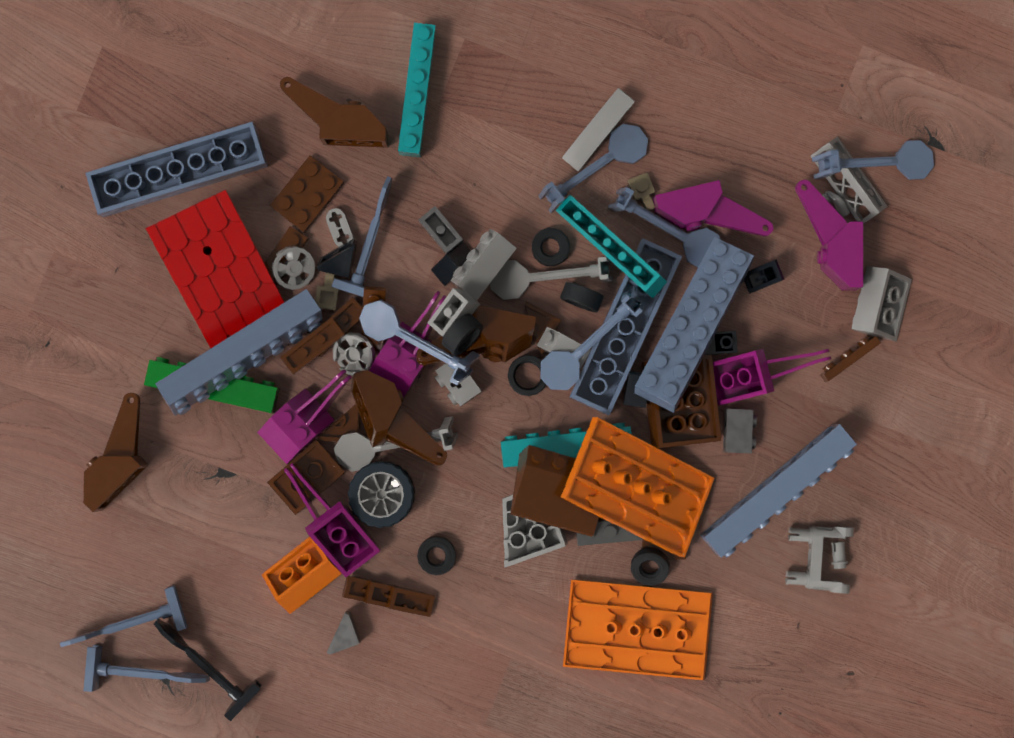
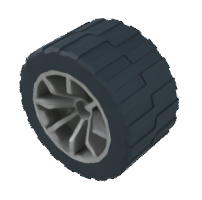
[348,461,415,528]

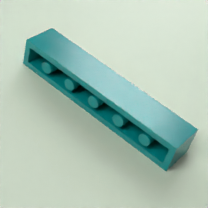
[398,22,436,158]
[555,195,667,298]
[501,422,632,468]

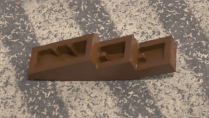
[342,575,435,617]

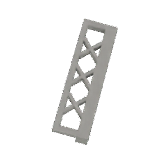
[810,137,888,224]

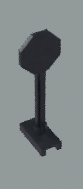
[154,618,262,722]

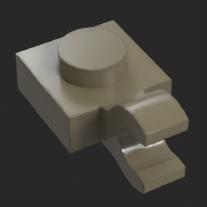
[627,172,655,211]
[315,273,340,310]

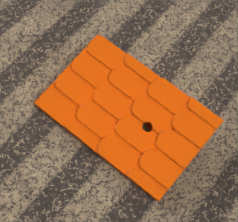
[561,417,715,557]
[563,579,713,680]

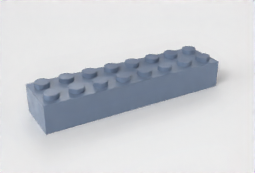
[85,122,268,218]
[634,237,754,413]
[569,238,682,415]
[155,289,323,416]
[700,424,857,558]

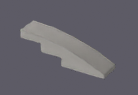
[562,88,635,171]

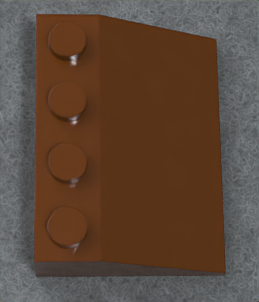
[642,354,722,448]
[510,445,599,537]

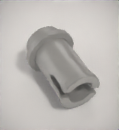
[831,542,848,569]

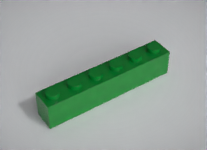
[144,357,280,413]

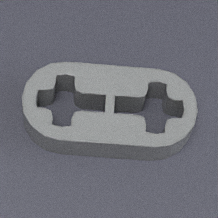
[326,208,354,247]

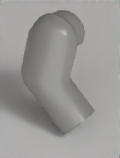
[822,191,850,217]

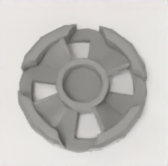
[271,246,315,290]
[333,333,375,376]

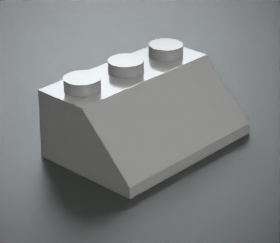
[451,229,517,300]
[852,266,912,342]

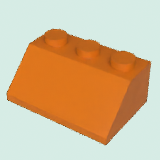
[261,537,342,614]

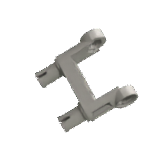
[785,526,854,594]

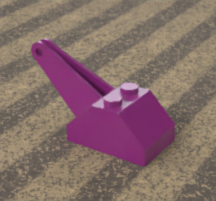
[652,180,773,237]
[795,180,863,291]
[369,291,447,399]
[713,349,831,406]
[257,369,352,464]
[284,463,380,578]

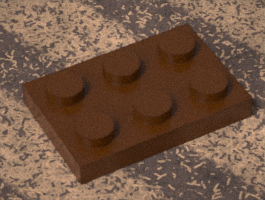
[270,155,344,233]
[267,440,345,515]

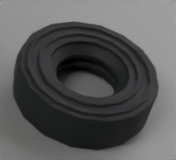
[532,228,570,267]
[417,536,456,576]
[631,548,670,586]

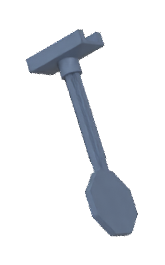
[538,124,648,213]
[812,140,934,180]
[332,176,393,297]
[608,187,721,268]
[540,290,643,390]
[359,300,480,385]
[60,586,188,647]
[83,645,210,692]

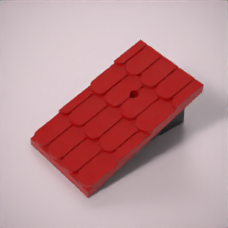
[145,190,285,348]

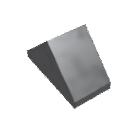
[327,611,361,655]

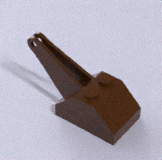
[280,77,388,148]
[416,306,536,366]
[350,370,447,466]
[83,393,149,512]

